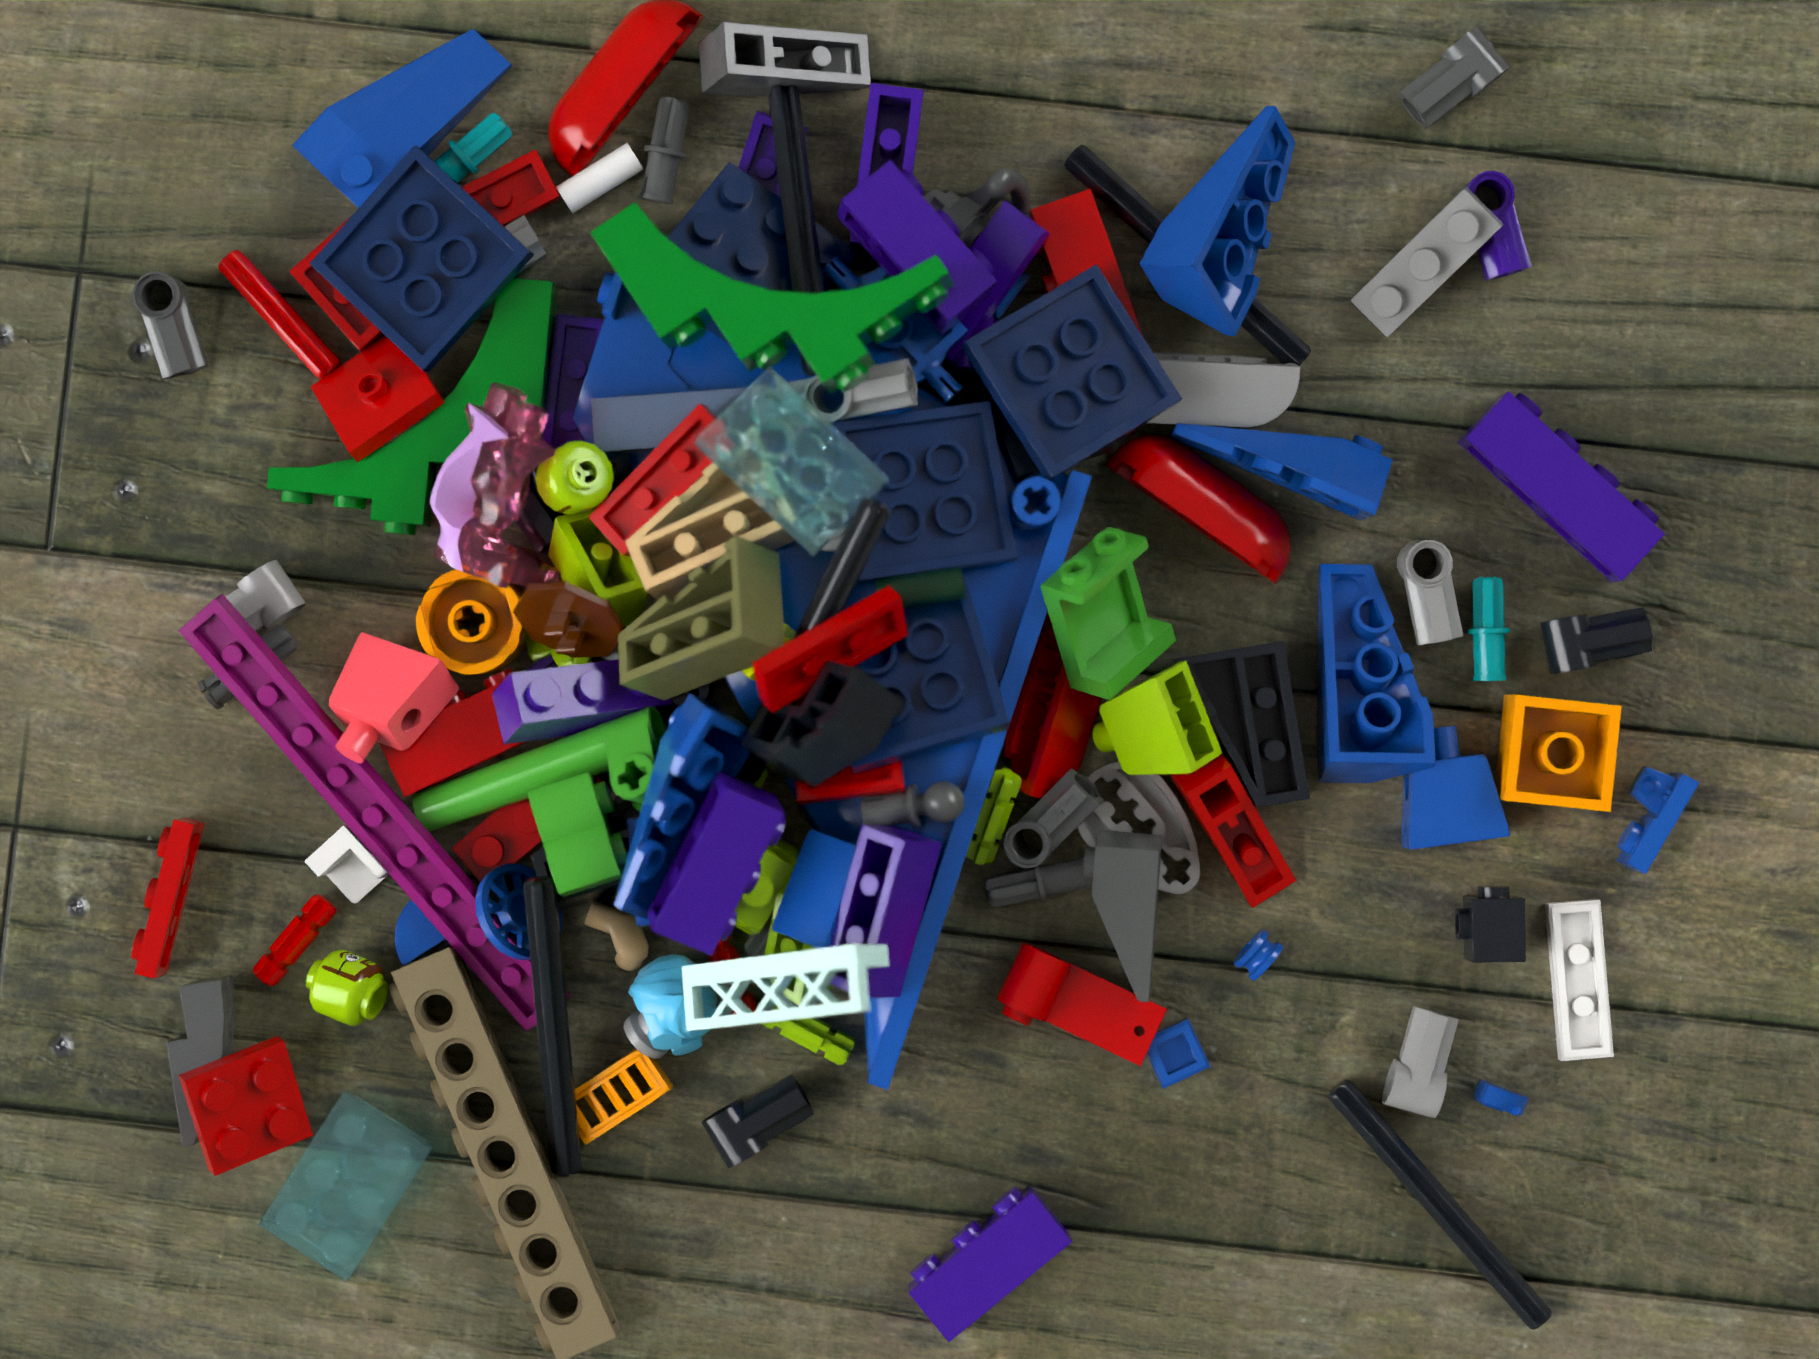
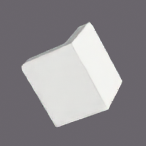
[304,825,389,903]

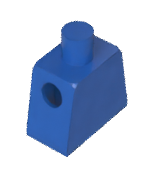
[1401,725,1510,850]

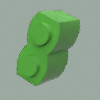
[528,772,629,897]

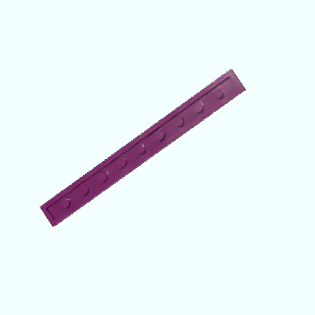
[178,594,570,1032]

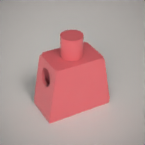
[329,632,460,763]

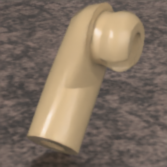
[584,901,649,971]

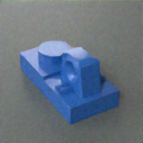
[1616,766,1699,874]

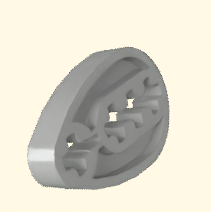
[1077,761,1200,894]

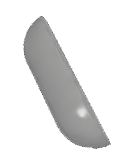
[1147,352,1301,427]

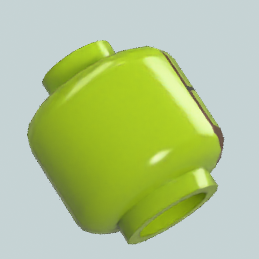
[536,441,614,515]
[306,949,389,1027]

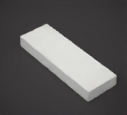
[1545,899,1614,1061]

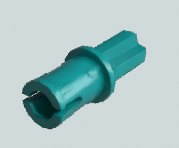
[435,112,512,183]
[1467,577,1510,681]

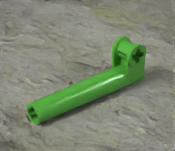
[412,706,667,832]

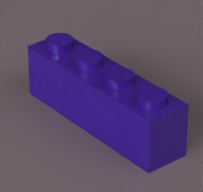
[1457,391,1665,583]

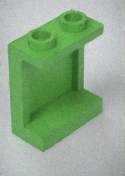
[1040,527,1176,700]

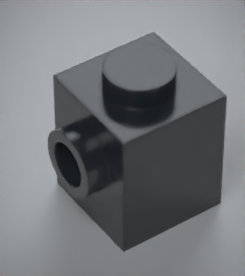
[1455,886,1526,963]

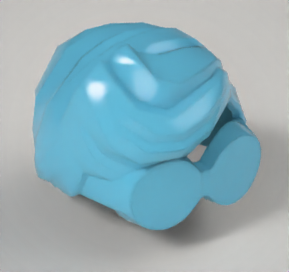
[628,954,717,1056]

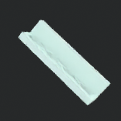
[682,944,889,1031]

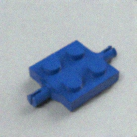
[822,256,968,403]

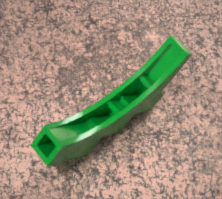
[590,202,954,394]
[267,278,558,536]

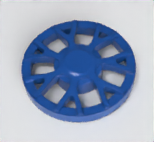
[475,863,563,960]

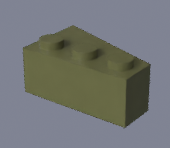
[618,535,785,701]

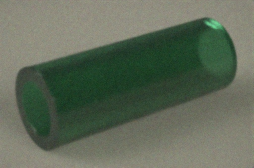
[875,566,966,608]

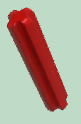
[218,250,340,379]

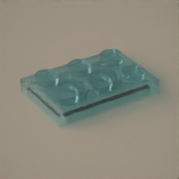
[694,367,890,557]
[258,1090,435,1281]

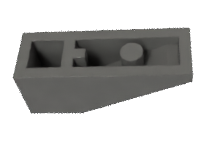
[698,22,871,97]
[1083,830,1162,1002]

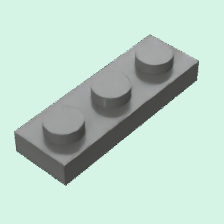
[1350,187,1503,337]

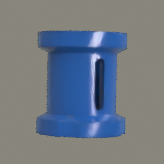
[1007,477,1061,530]

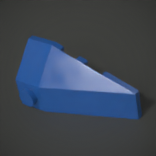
[292,29,512,208]
[1140,106,1295,336]
[1169,423,1392,521]
[1316,564,1436,783]
[614,693,750,919]

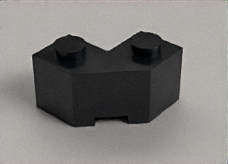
[740,660,902,786]

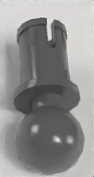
[861,781,965,827]

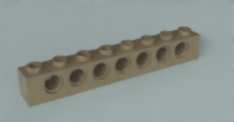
[389,946,621,1359]

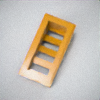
[575,1048,673,1145]

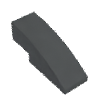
[166,976,235,1147]

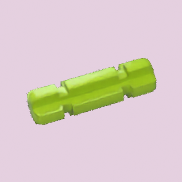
[966,767,1022,865]
[760,1005,855,1065]

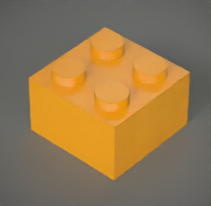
[1495,694,1622,812]

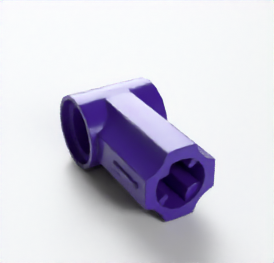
[1463,171,1532,281]

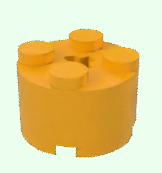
[416,568,528,675]

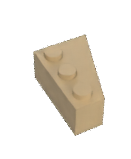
[625,426,805,601]

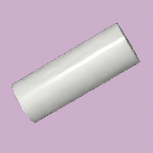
[556,143,644,214]

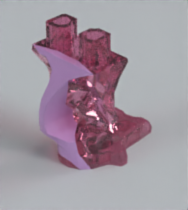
[430,382,562,588]

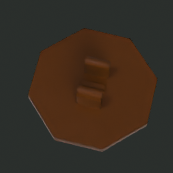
[513,582,625,658]

